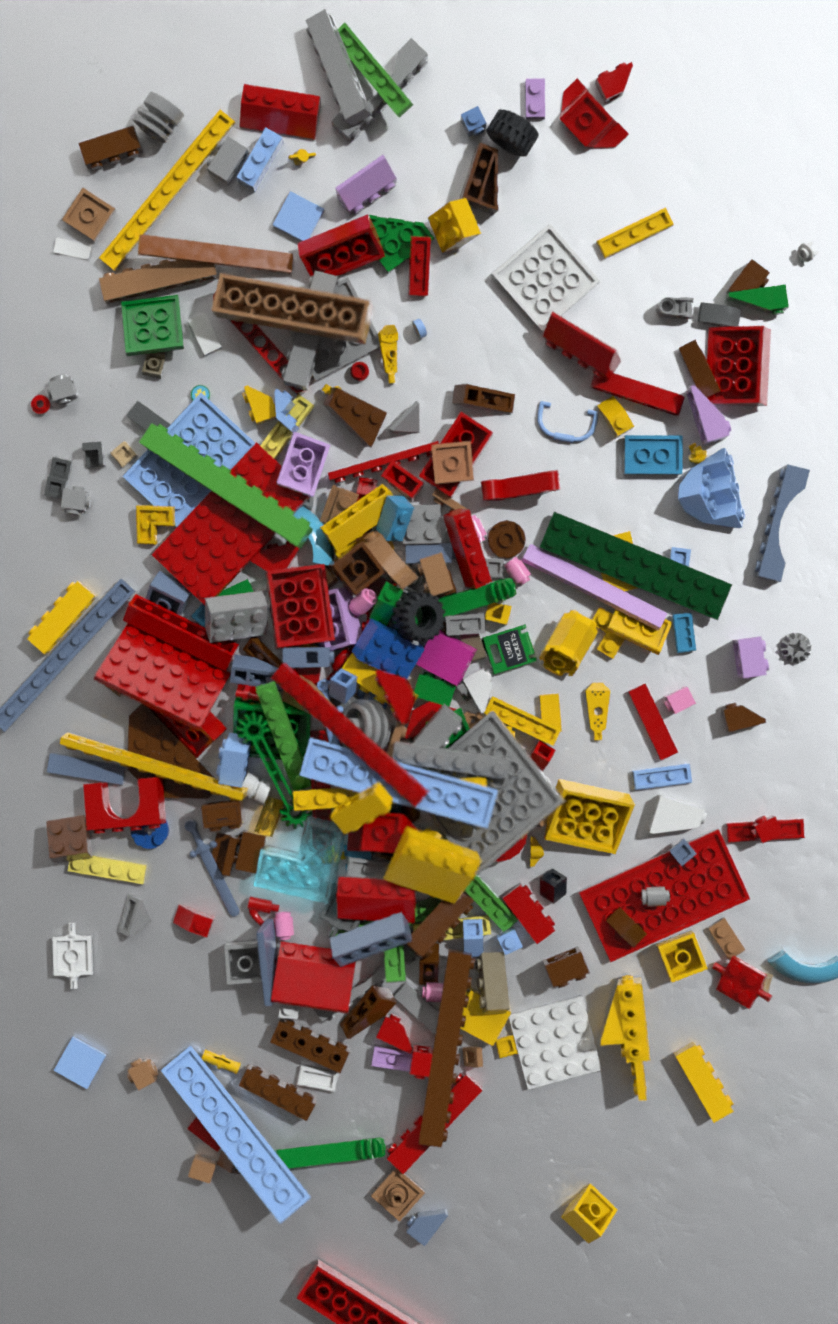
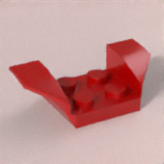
[559,78,629,148]
[347,813,418,853]

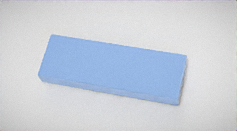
[632,763,692,790]

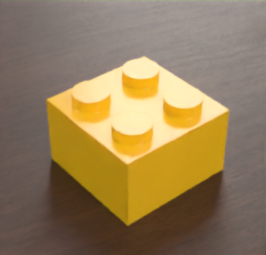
[428,198,481,253]
[656,930,708,983]

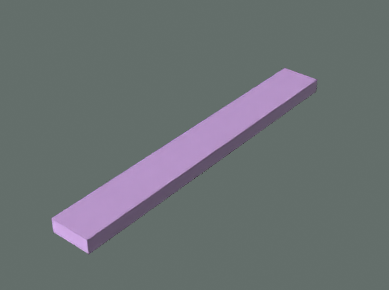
[522,544,667,631]

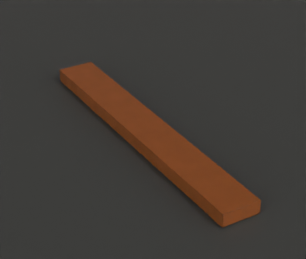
[138,234,293,274]

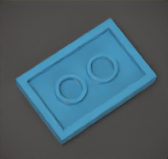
[624,435,683,475]

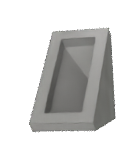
[390,400,420,433]
[118,895,152,937]

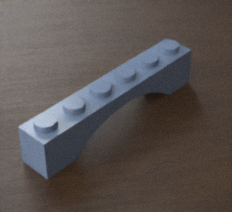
[754,464,810,582]

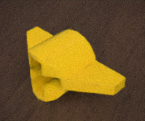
[288,149,316,166]
[530,836,544,867]

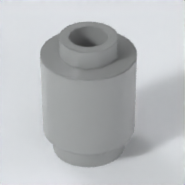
[641,886,670,907]

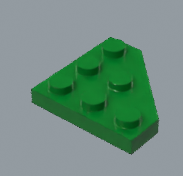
[369,215,435,274]

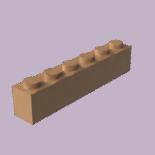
[99,259,218,304]

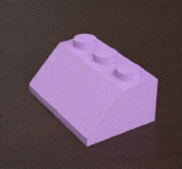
[335,155,397,215]
[319,588,362,651]

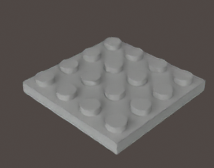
[290,277,380,381]

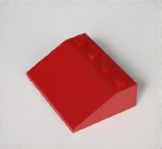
[707,326,771,406]
[265,564,335,649]
[271,941,356,1013]

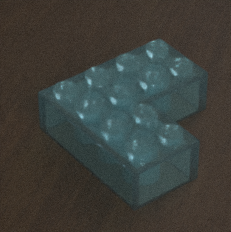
[254,816,346,904]

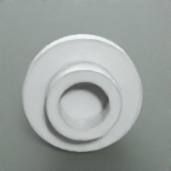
[797,242,819,262]

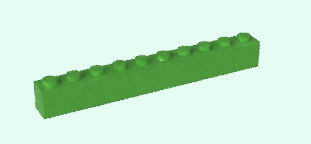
[139,423,313,549]

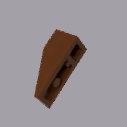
[452,384,515,413]
[340,985,397,1039]

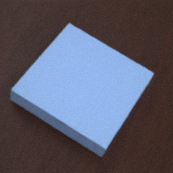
[273,191,324,241]
[54,1036,106,1089]

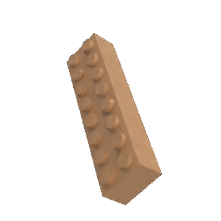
[211,273,374,344]

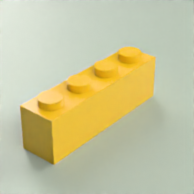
[320,484,393,552]
[27,581,97,654]
[342,652,419,712]
[673,1042,734,1123]

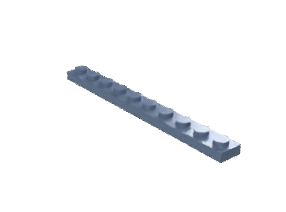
[0,578,136,732]

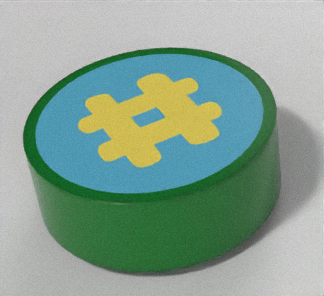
[191,385,211,400]

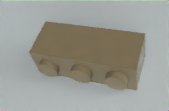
[475,952,510,1014]

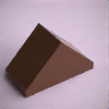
[606,907,647,948]

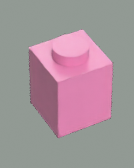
[664,686,696,714]

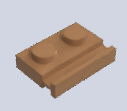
[320,485,359,523]

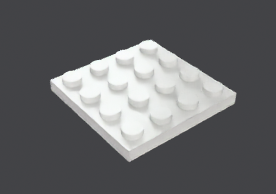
[492,224,600,332]
[509,995,602,1090]

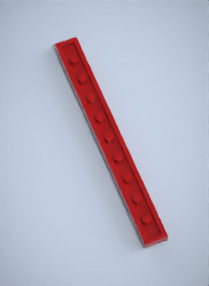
[271,663,429,807]

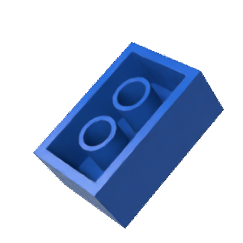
[352,618,425,679]

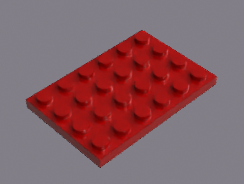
[93,623,231,731]

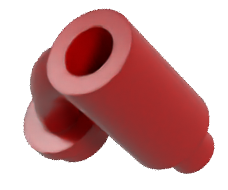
[248,896,280,926]

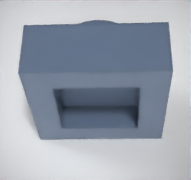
[669,838,697,866]

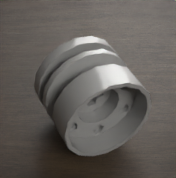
[132,92,184,143]

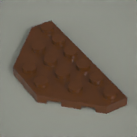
[127,703,215,799]

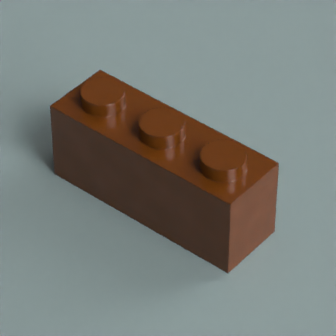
[78,126,143,170]

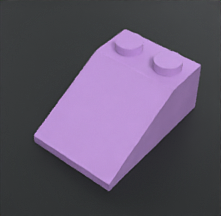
[686,385,731,446]
[277,432,330,497]

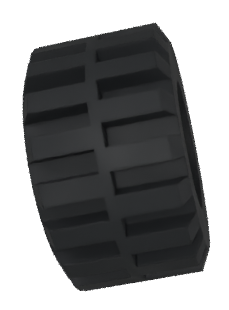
[486,109,539,157]
[392,592,446,642]

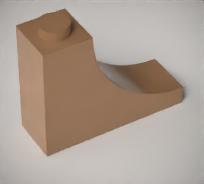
[363,531,418,590]

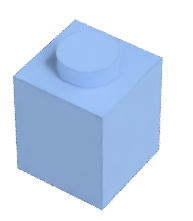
[497,927,523,955]

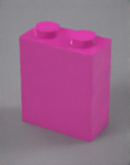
[416,630,477,686]

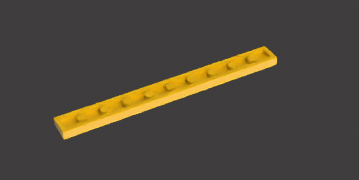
[99,110,235,271]
[60,732,248,801]
[293,777,487,811]

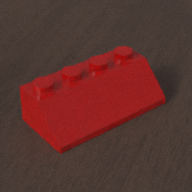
[239,84,321,140]
[298,214,385,277]
[543,311,621,381]
[419,412,493,498]
[147,706,227,758]
[337,877,417,924]

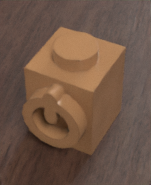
[127,1058,159,1091]

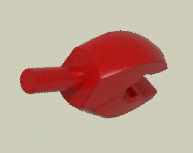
[327,646,354,681]

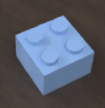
[216,732,251,788]

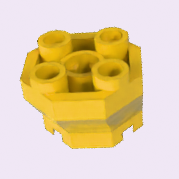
[539,610,598,676]

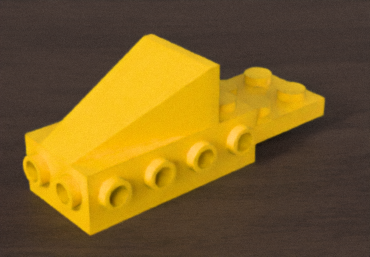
[601,975,650,1101]

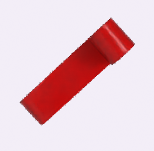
[481,470,561,501]

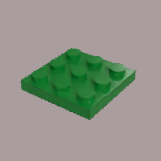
[121,295,184,356]

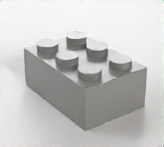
[205,591,268,643]

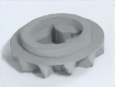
[780,633,812,663]

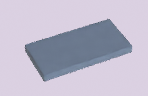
[256,919,278,1006]

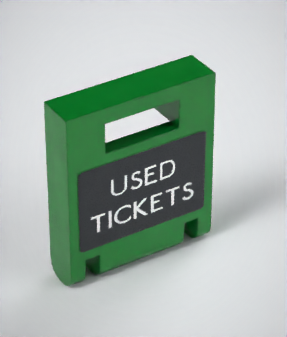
[482,624,537,674]

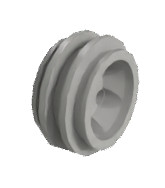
[341,699,391,750]

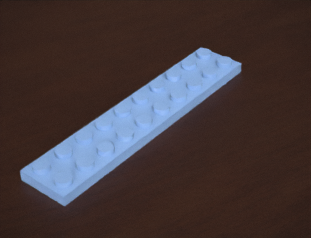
[300,738,498,828]
[161,1046,311,1224]

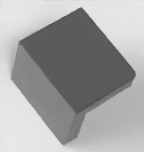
[82,441,106,468]

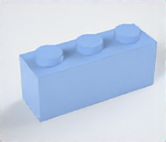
[237,128,284,192]

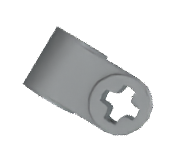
[656,297,694,319]

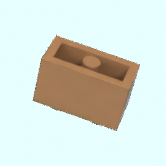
[417,552,454,596]

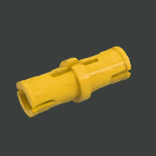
[202,1049,241,1075]

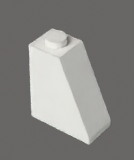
[648,795,706,834]

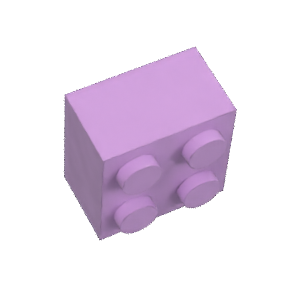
[732,636,769,678]

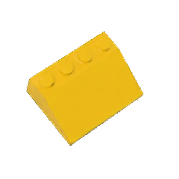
[544,779,635,854]
[383,827,481,904]

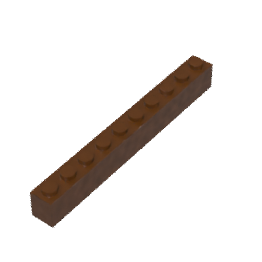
[419,949,475,1148]

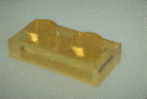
[254,796,285,837]

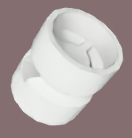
[242,773,273,806]

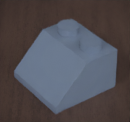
[145,571,192,616]

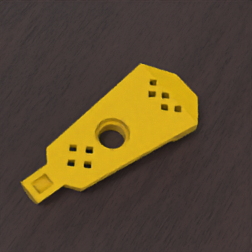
[378,325,398,384]
[585,682,611,740]

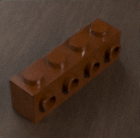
[404,892,474,959]
[270,1018,350,1073]
[238,1064,317,1121]

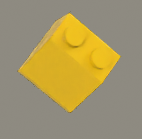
[561,1183,617,1244]

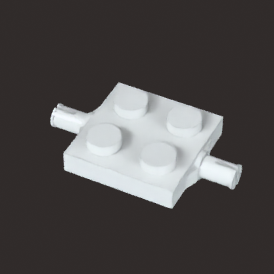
[52,923,93,989]

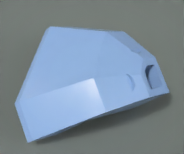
[678,448,745,528]

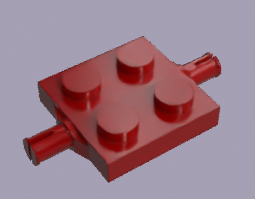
[712,956,773,1009]

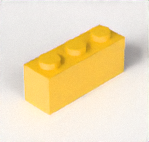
[330,782,393,834]

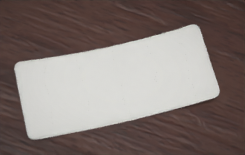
[53,237,92,259]

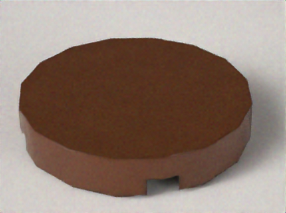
[488,520,526,559]

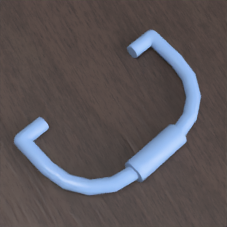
[537,401,599,443]

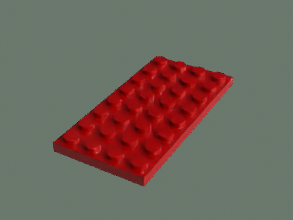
[152,442,310,605]
[579,829,750,962]

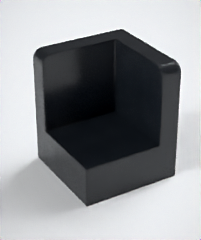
[540,868,567,904]

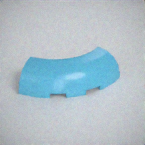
[293,506,334,566]
[768,950,838,984]

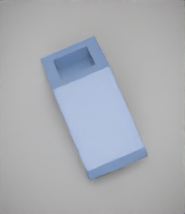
[274,389,299,433]
[463,919,483,957]

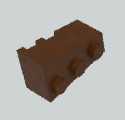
[459,143,498,214]
[323,387,387,448]

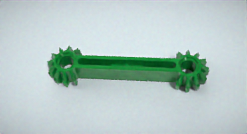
[391,578,517,631]
[236,712,312,829]
[274,1137,386,1169]

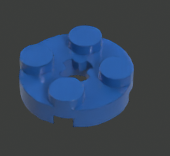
[130,819,170,849]

